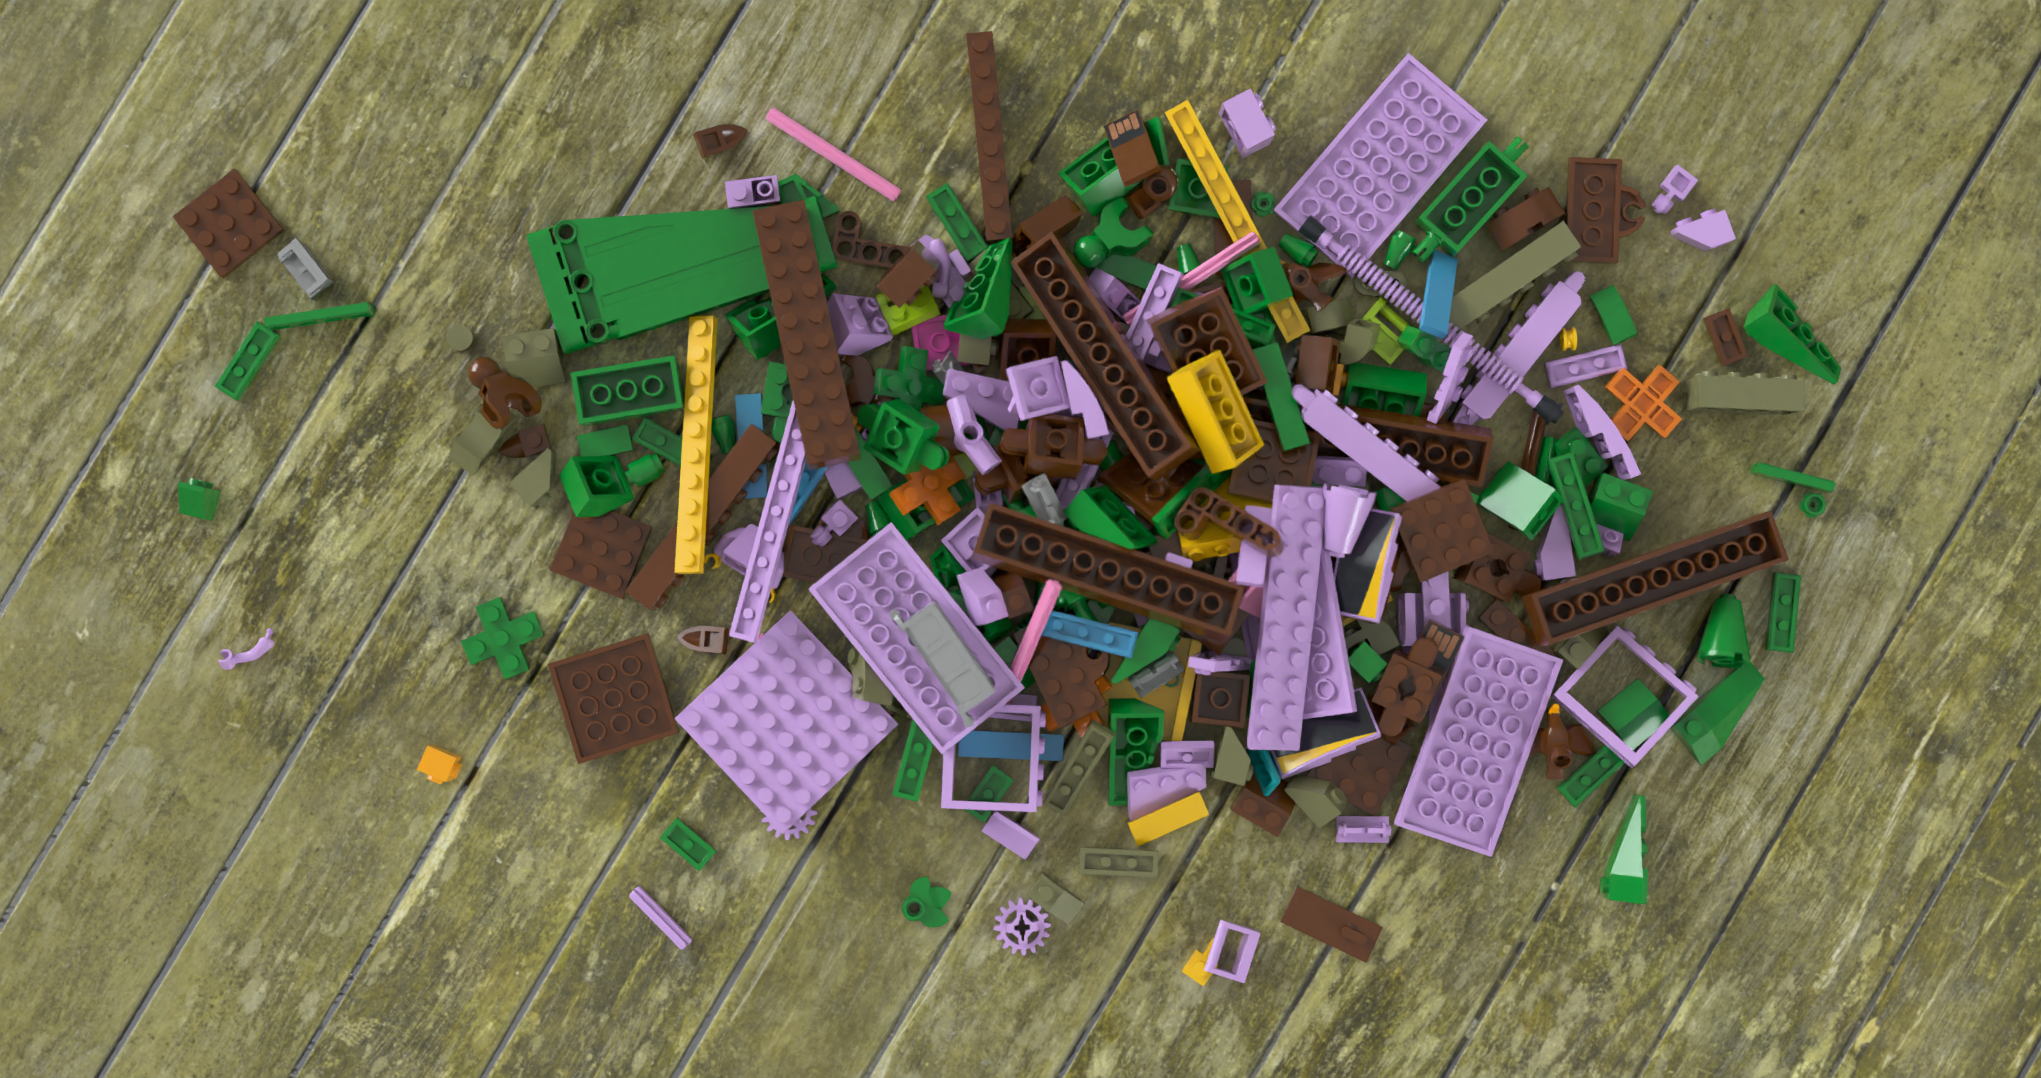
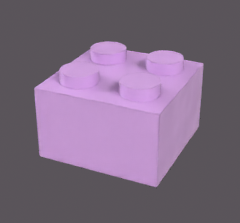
[1219,89,1276,159]

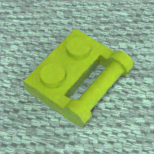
[875,285,940,336]
[1362,297,1416,366]

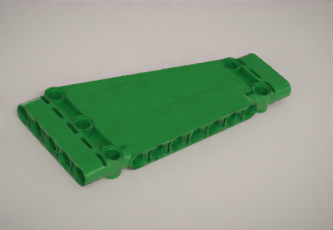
[526,196,838,355]

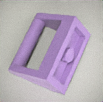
[1204,919,1261,983]

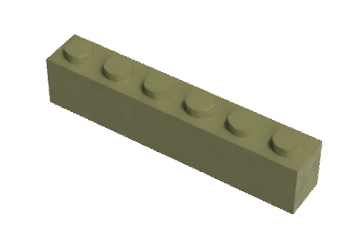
[1449,221,1581,333]

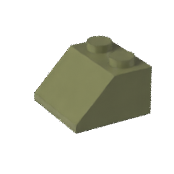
[502,328,567,388]
[1210,725,1254,786]

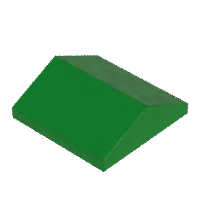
[1168,158,1228,219]
[1597,678,1669,750]

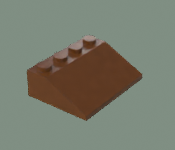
[1146,287,1267,396]

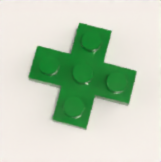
[873,346,945,413]
[461,597,545,680]

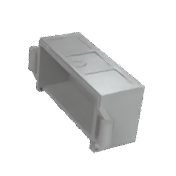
[890,600,995,727]

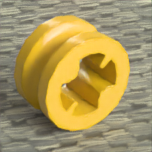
[1559,327,1577,351]

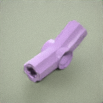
[947,395,1002,475]

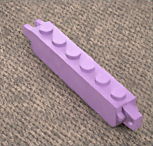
[1452,271,1586,425]
[1291,384,1440,501]

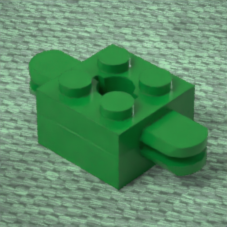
[761,359,793,443]
[857,399,949,474]

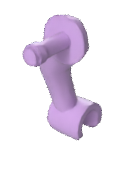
[929,238,951,298]
[218,628,274,670]

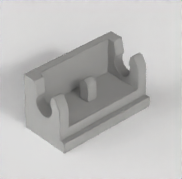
[277,238,334,300]

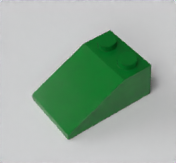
[877,479,975,541]
[1063,486,1159,550]
[1110,618,1181,684]

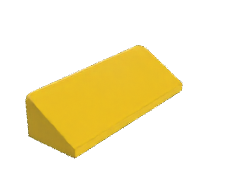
[1127,791,1209,846]

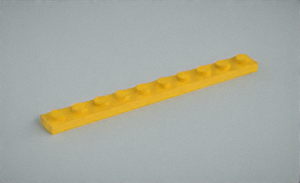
[1165,100,1311,343]
[675,315,718,574]

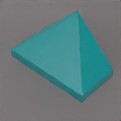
[1246,749,1281,796]

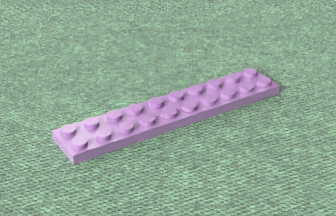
[1247,485,1328,751]

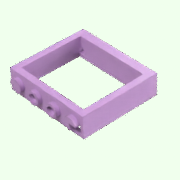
[1552,626,1699,768]
[941,704,1046,812]

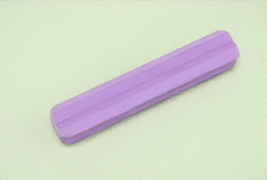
[629,886,692,950]

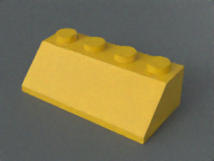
[1167,350,1264,474]

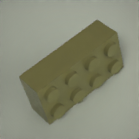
[1686,371,1806,416]

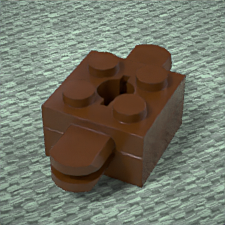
[1000,414,1107,480]
[974,443,1060,504]
[1453,533,1542,603]
[1372,637,1445,736]

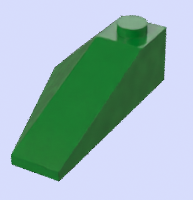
[943,237,1013,340]
[724,273,837,360]
[1744,284,1841,385]
[930,544,1014,645]
[1670,662,1765,765]
[1108,698,1164,806]
[1600,794,1648,904]

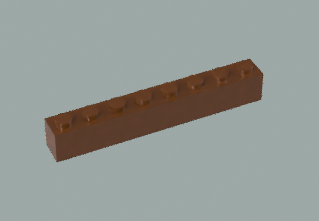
[966,31,1013,245]
[625,424,780,610]

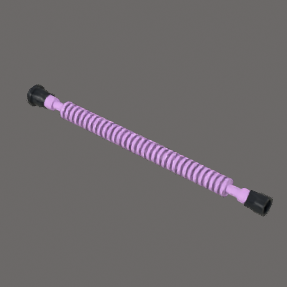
[1298,215,1564,425]

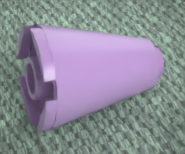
[1323,483,1376,558]

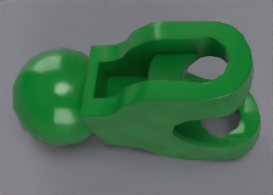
[1073,196,1154,268]

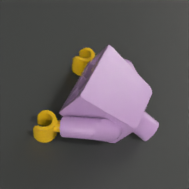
[704,524,784,603]

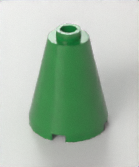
[1697,594,1751,668]

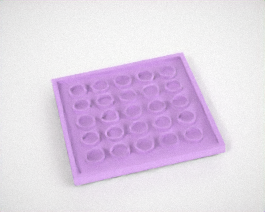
[674,610,898,834]

